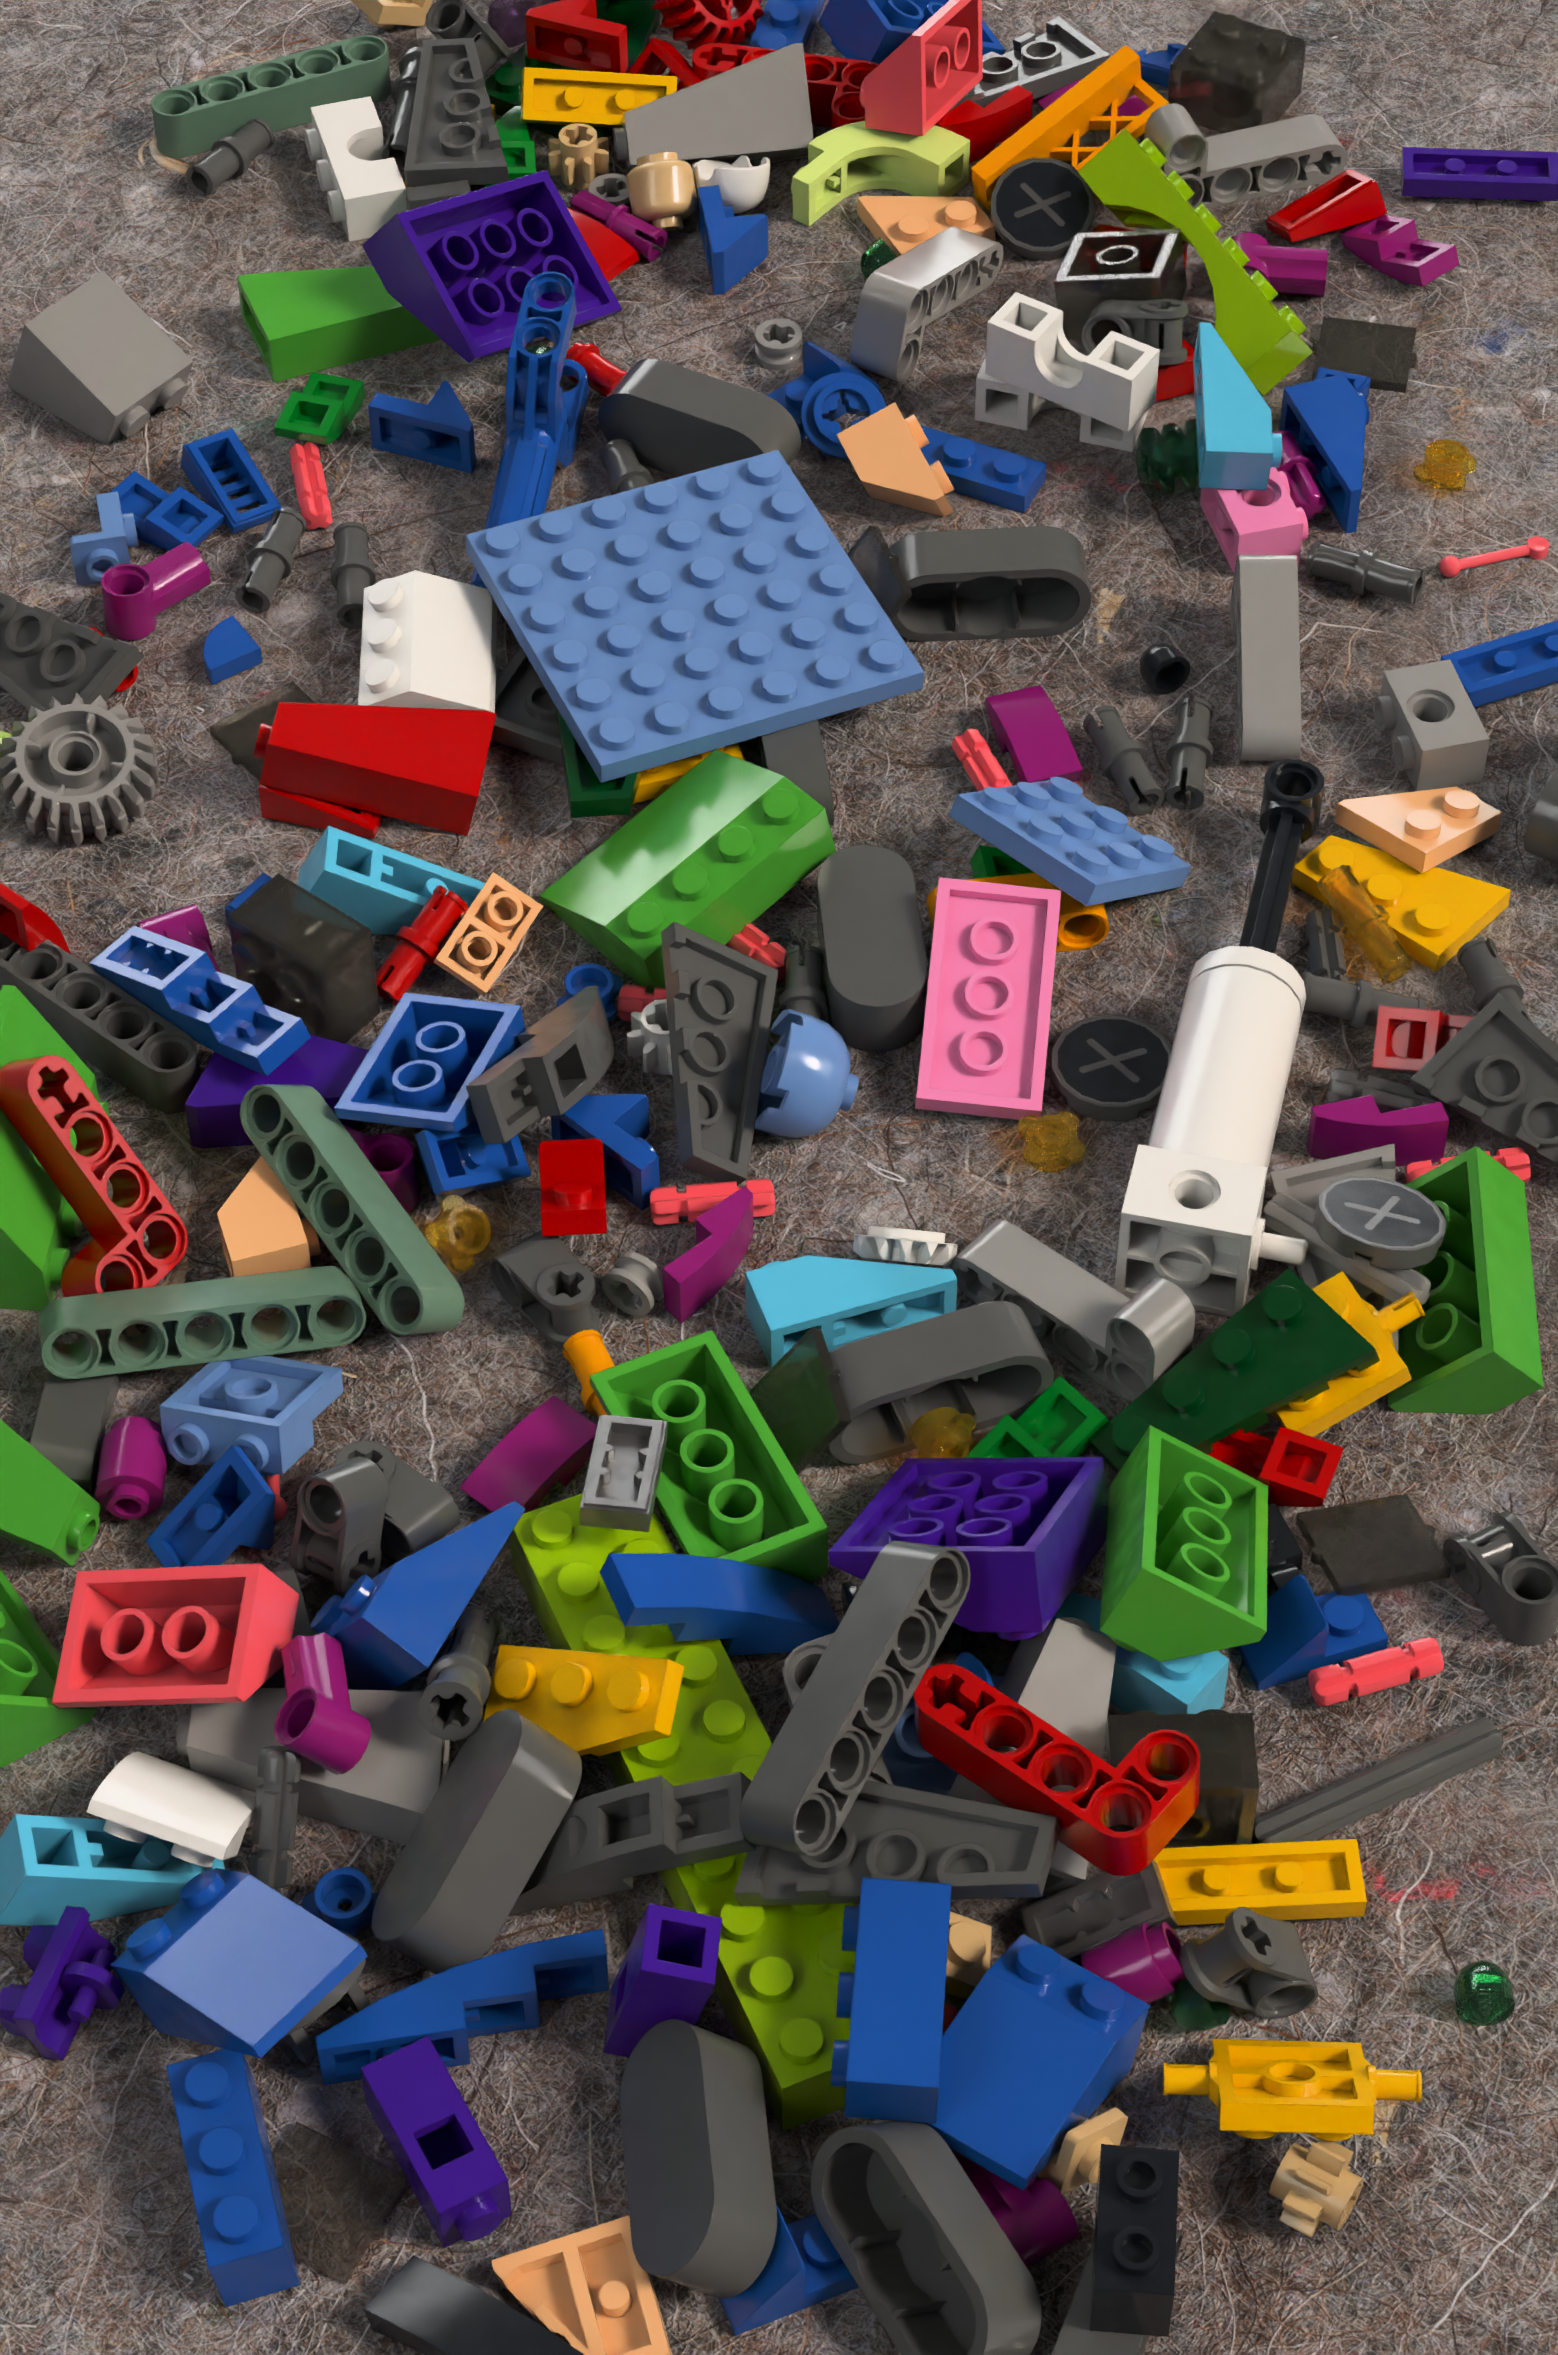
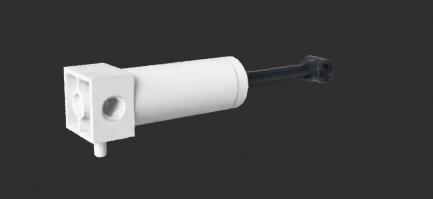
[1114,759,1324,1317]

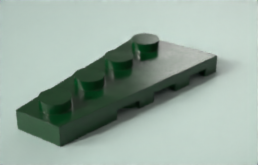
[1088,1268,1380,1474]

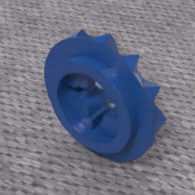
[799,372,886,461]

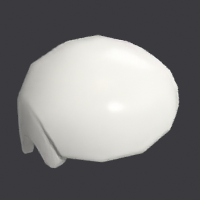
[692,155,770,214]

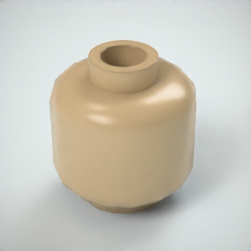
[627,152,698,233]

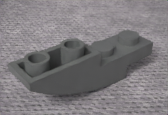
[466,985,615,1145]
[508,1772,756,1916]

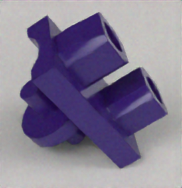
[0,1906,125,2061]

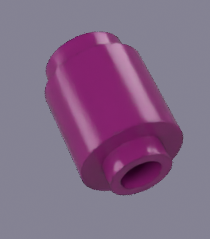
[95,1416,169,1520]
[1081,1922,1186,2004]

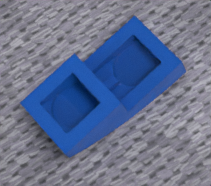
[98,471,224,551]

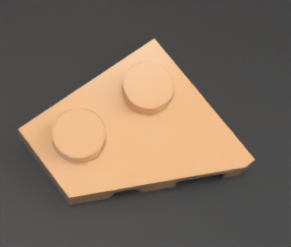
[857,196,995,260]
[1335,786,1502,873]
[491,2215,672,2355]

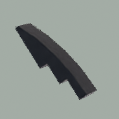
[363,2255,584,2355]

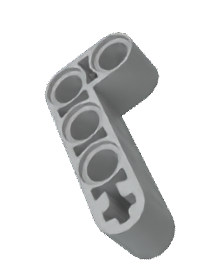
[1144,103,1348,209]
[850,226,1003,384]
[1230,554,1302,761]
[949,1219,1195,1403]

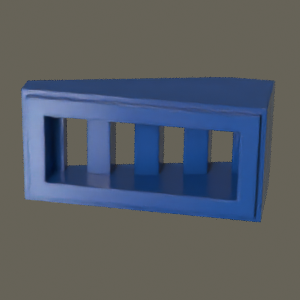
[181,428,282,534]

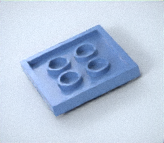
[948,777,1192,906]

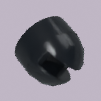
[1139,643,1190,695]

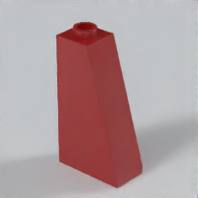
[253,702,497,836]

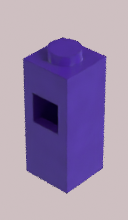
[603,1903,722,2058]
[360,2036,512,2248]

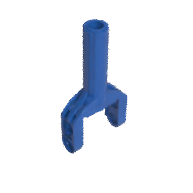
[471,271,589,609]

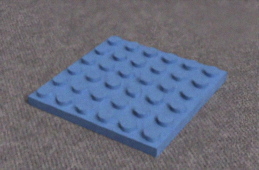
[465,450,924,783]

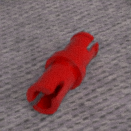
[367,885,469,1006]

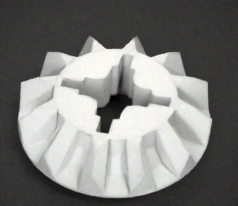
[853,1226,958,1266]

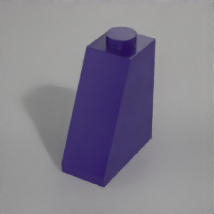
[185,1034,369,1148]

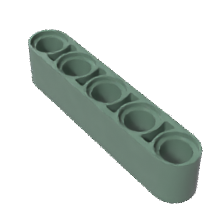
[151,35,392,158]
[240,1084,465,1335]
[37,1266,366,1379]

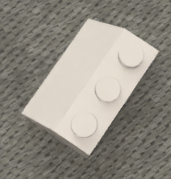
[358,570,498,713]

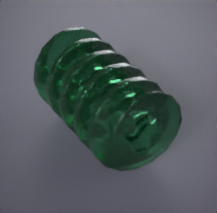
[1136,419,1198,498]

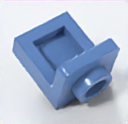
[69,491,139,585]

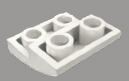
[86,1751,256,1867]

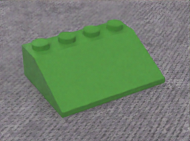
[539,749,836,993]
[0,985,109,1311]

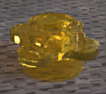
[1413,439,1477,492]
[1017,1112,1086,1173]
[422,1195,492,1272]
[911,1407,976,1458]

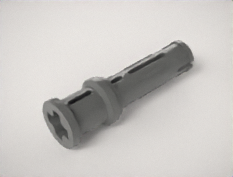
[382,47,422,172]
[418,1605,500,1741]

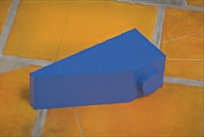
[1279,373,1370,534]

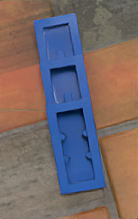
[90,925,311,1077]
[600,1553,840,1656]
[316,1929,609,2085]

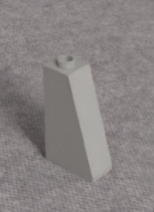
[613,43,814,174]
[948,1617,1117,1896]
[177,1687,451,1845]

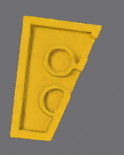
[1292,835,1511,972]
[483,1644,685,1757]

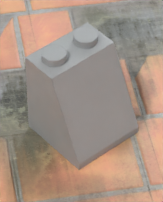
[7,271,193,445]

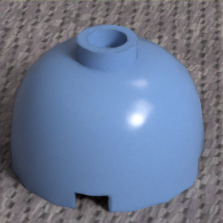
[754,1009,859,1139]

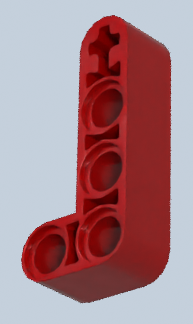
[692,43,879,130]
[0,1055,188,1297]
[913,1664,1200,1876]

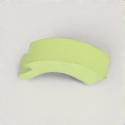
[791,121,970,227]

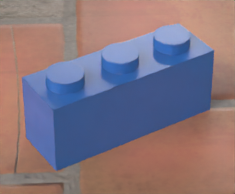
[831,1877,952,2124]
[166,2049,301,2307]

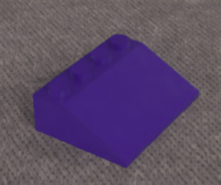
[362,170,622,363]
[828,1457,1108,1641]

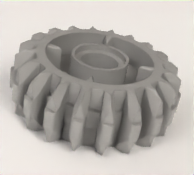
[0,692,159,847]

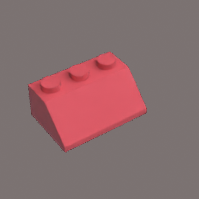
[860,0,983,136]
[52,1563,300,1708]

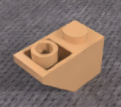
[836,402,955,517]
[217,1155,321,1277]

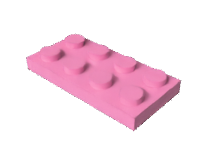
[915,877,1061,1122]

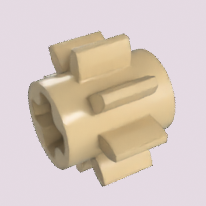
[548,123,610,189]
[1269,2139,1364,2238]

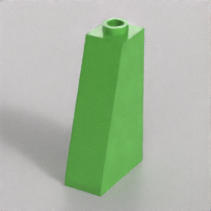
[237,266,442,383]
[0,1419,103,1567]

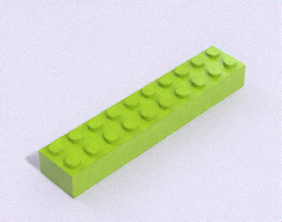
[510,1493,856,2132]

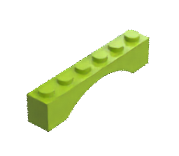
[1078,129,1313,396]

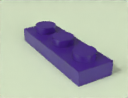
[1400,147,1558,202]

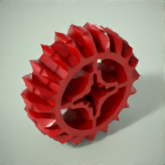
[651,0,764,49]

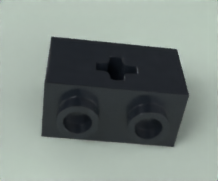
[1090,2144,1179,2337]

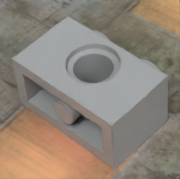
[1373,659,1490,791]

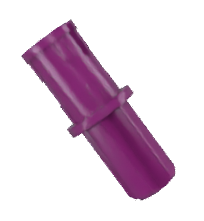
[569,190,668,262]
[1274,430,1326,520]

